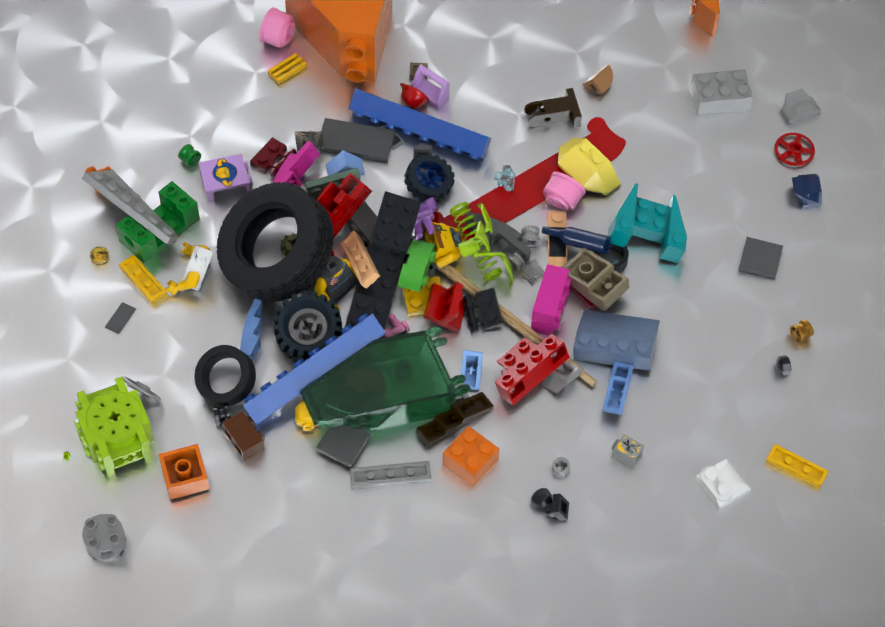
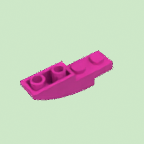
[273,141,321,187]

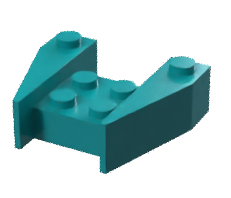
[608,183,687,263]

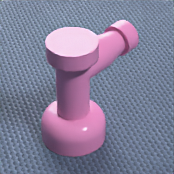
[382,313,410,344]

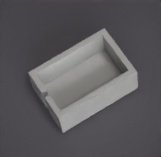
[691,69,753,115]

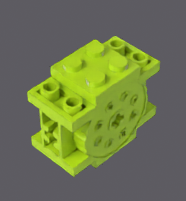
[74,376,154,477]

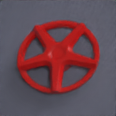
[774,133,815,167]

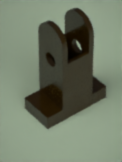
[524,88,582,128]

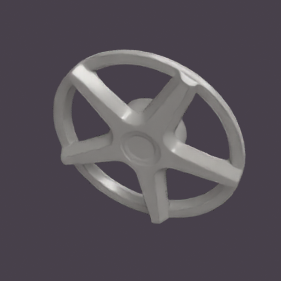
[123,376,161,402]

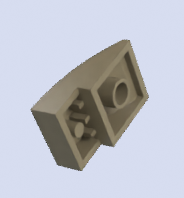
[563,248,629,311]

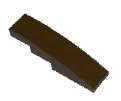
[415,392,494,446]

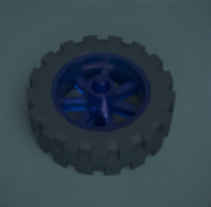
[404,154,455,202]

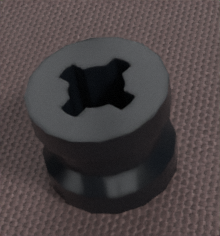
[213,404,231,426]

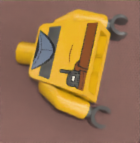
[415,222,467,277]

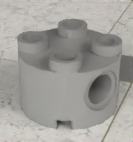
[82,514,126,562]

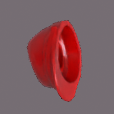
[400,83,429,110]

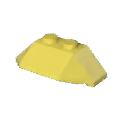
[558,138,621,195]

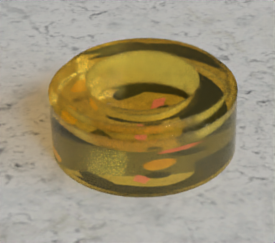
[90,247,110,266]

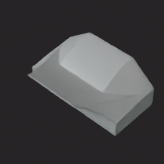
[780,89,821,125]
[542,361,581,393]

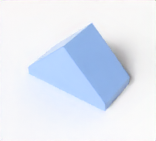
[326,151,365,176]
[460,350,483,391]

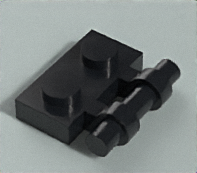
[463,288,504,333]

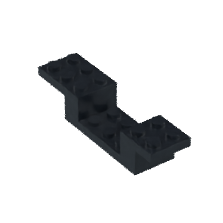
[344,191,421,340]

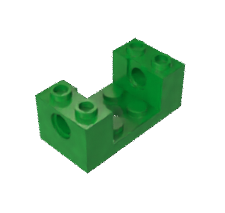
[116,181,200,263]

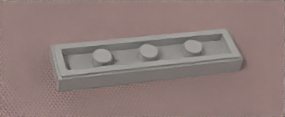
[350,461,432,489]

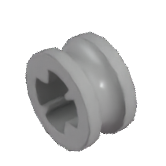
[508,253,525,272]
[552,457,570,477]

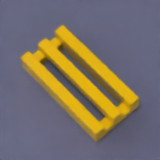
[268,53,307,85]

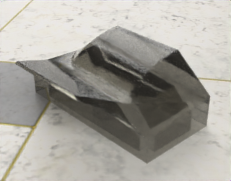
[294,131,324,163]

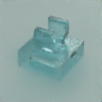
[494,165,515,191]

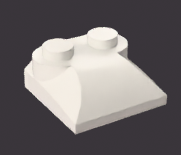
[695,459,751,510]

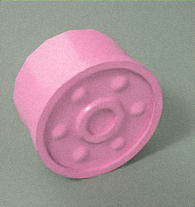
[259,7,295,48]
[543,172,586,211]

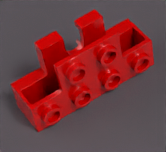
[316,173,372,238]
[494,334,570,406]

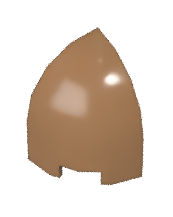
[583,64,613,94]

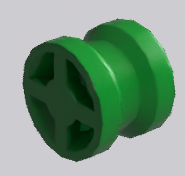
[178,144,202,167]

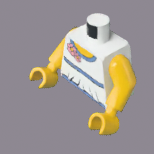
[165,242,213,295]

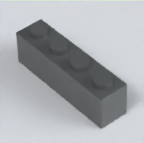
[337,184,377,248]

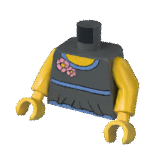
[314,256,357,312]

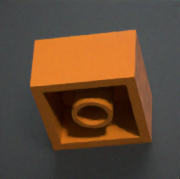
[442,426,499,487]
[158,444,209,500]

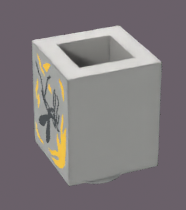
[611,434,644,470]

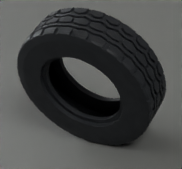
[216,182,334,302]

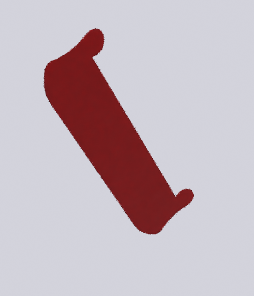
[432,117,626,240]

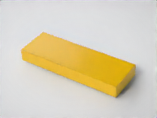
[118,254,168,305]
[765,444,829,489]

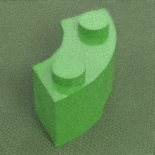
[398,239,437,292]

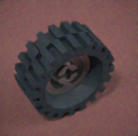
[273,291,343,362]

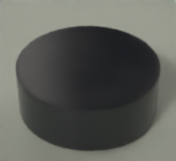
[531,488,552,508]

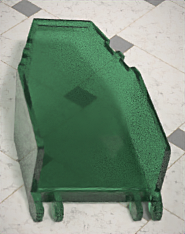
[301,327,471,430]

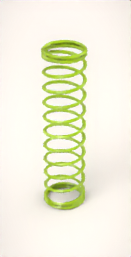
[450,202,503,281]

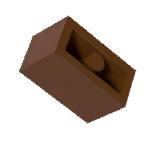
[222,411,265,461]

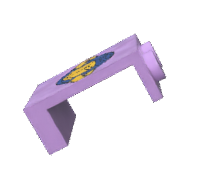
[199,154,253,202]

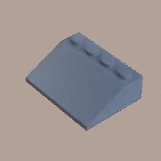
[573,310,660,371]

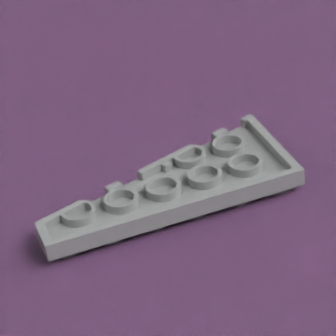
[82,170,179,244]

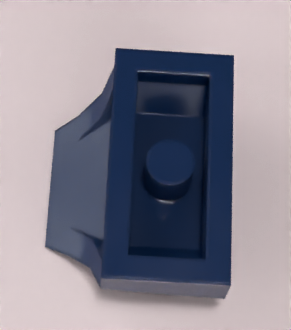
[792,174,822,208]

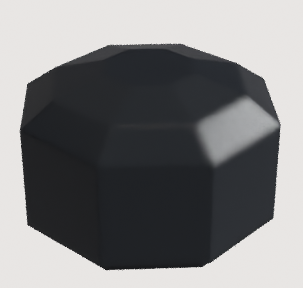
[776,355,792,375]

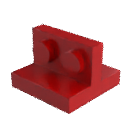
[423,282,464,333]

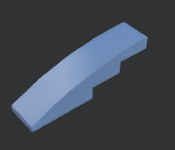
[240,298,263,369]
[602,361,634,415]

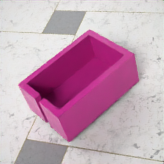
[531,264,572,336]

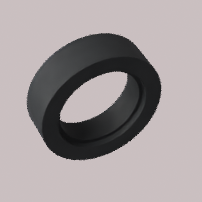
[194,345,256,406]

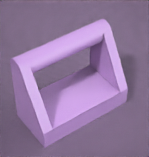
[411,64,450,110]

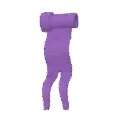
[414,197,439,240]

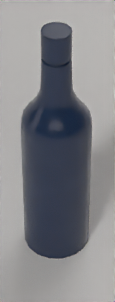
[542,226,611,254]

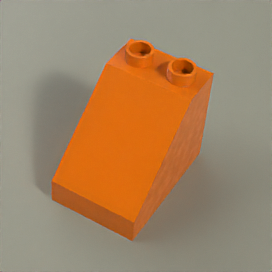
[285,0,392,83]

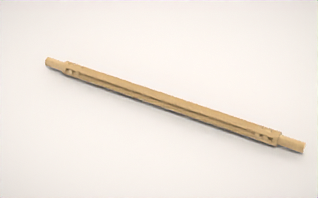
[431,261,597,387]

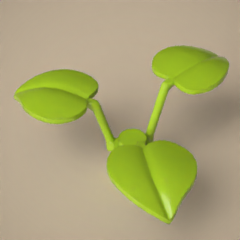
[458,203,514,286]

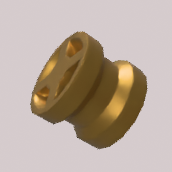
[790,319,814,343]

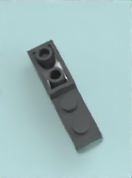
[465,212,531,264]

